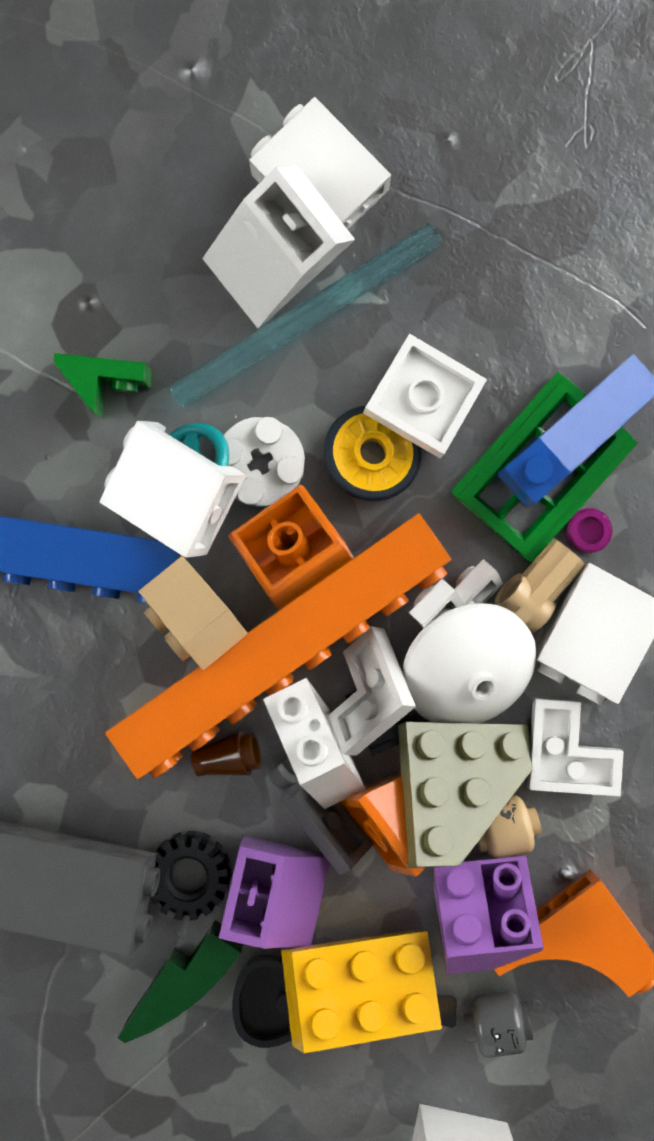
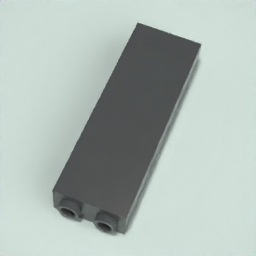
[0,821,160,957]

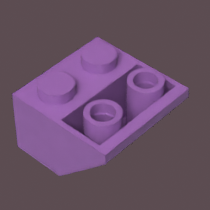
[219,835,330,949]
[433,855,543,975]

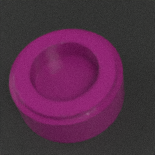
[565,508,613,553]

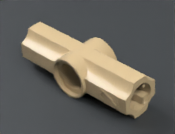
[494,538,585,633]

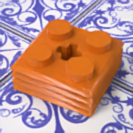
[228,485,353,609]

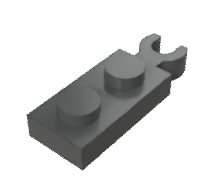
[268,757,374,876]

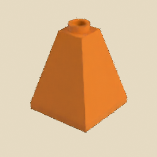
[340,770,425,877]

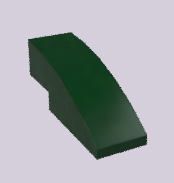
[118,920,243,1043]

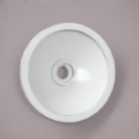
[402,603,536,723]

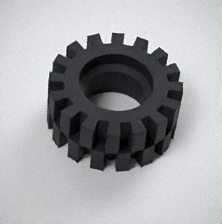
[150,831,231,921]

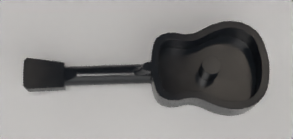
[232,955,457,1048]

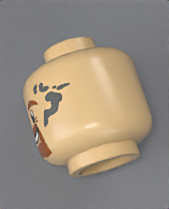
[477,796,542,859]

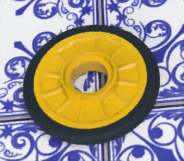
[324,405,421,501]

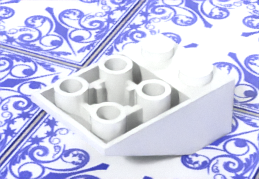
[202,165,355,329]

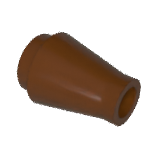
[191,731,262,777]

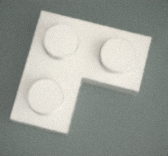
[409,559,503,629]
[329,626,416,756]
[527,697,624,797]

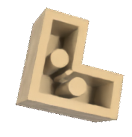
[138,556,248,671]

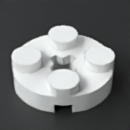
[224,417,305,507]

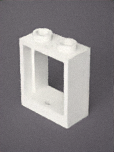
[263,678,366,809]

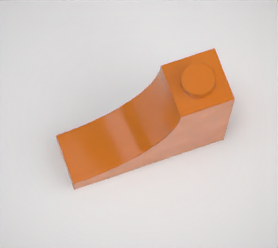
[494,869,654,998]

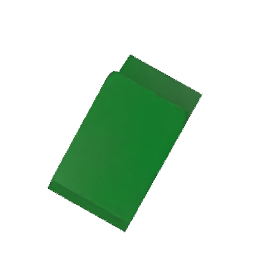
[53,353,152,418]

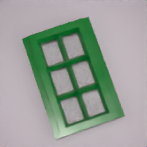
[450,372,638,563]

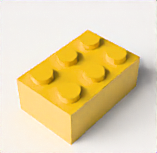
[281,930,442,1053]

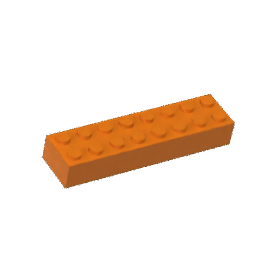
[105,513,452,780]

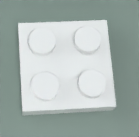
[363,333,487,459]

